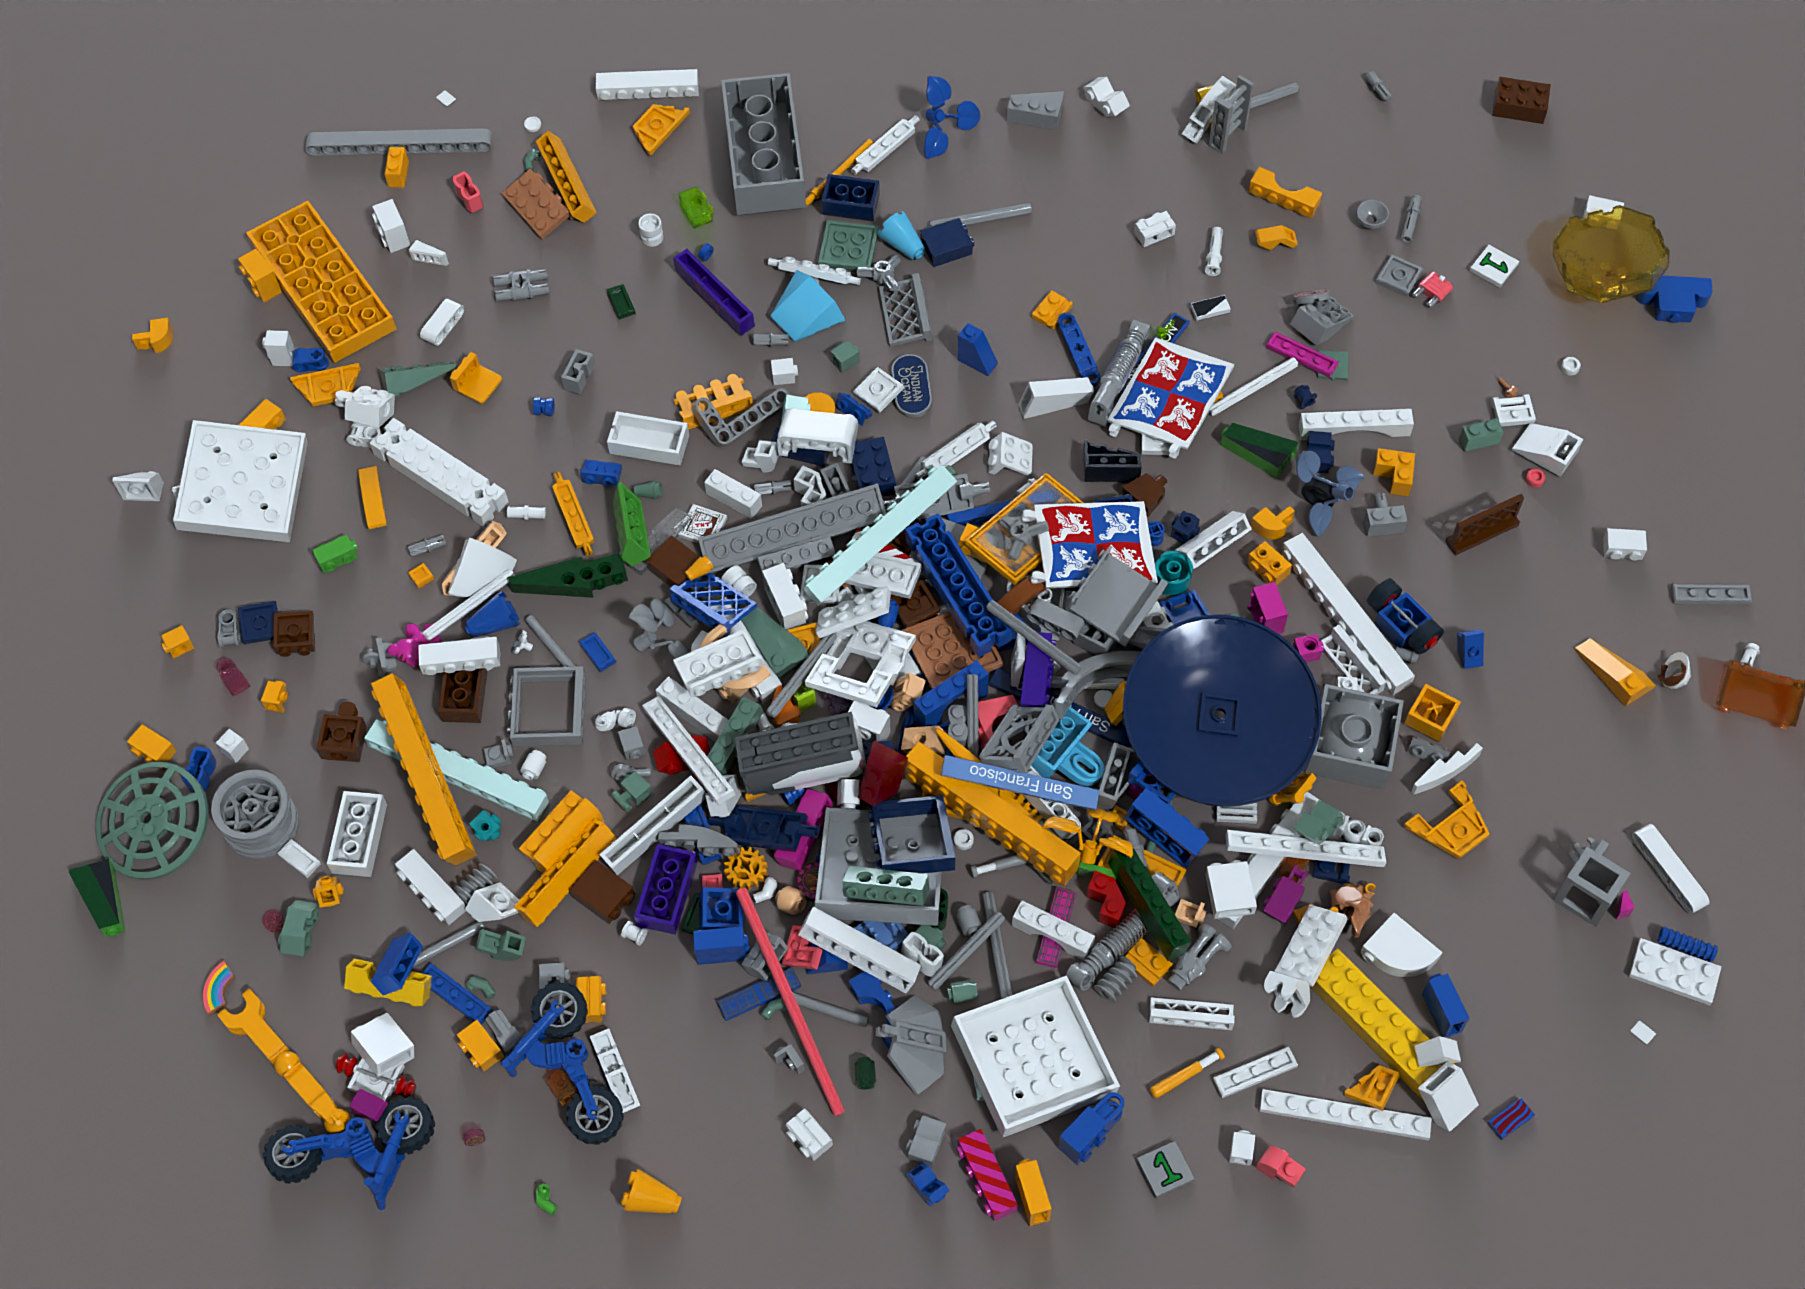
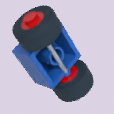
[1367,578,1444,654]

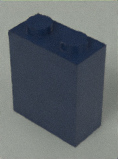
[920,218,975,267]

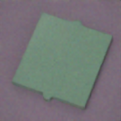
[1318,350,1349,381]

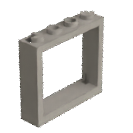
[507,666,586,746]

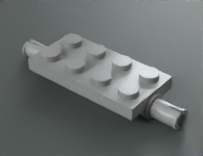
[883,474,990,520]

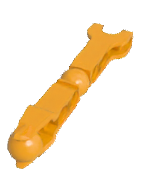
[217,988,351,1134]

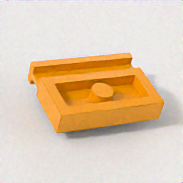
[1031,290,1073,330]
[1124,938,1173,987]

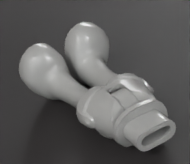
[1168,923,1232,990]

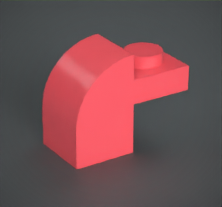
[1255,1146,1306,1188]

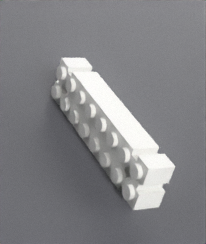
[369,418,509,528]

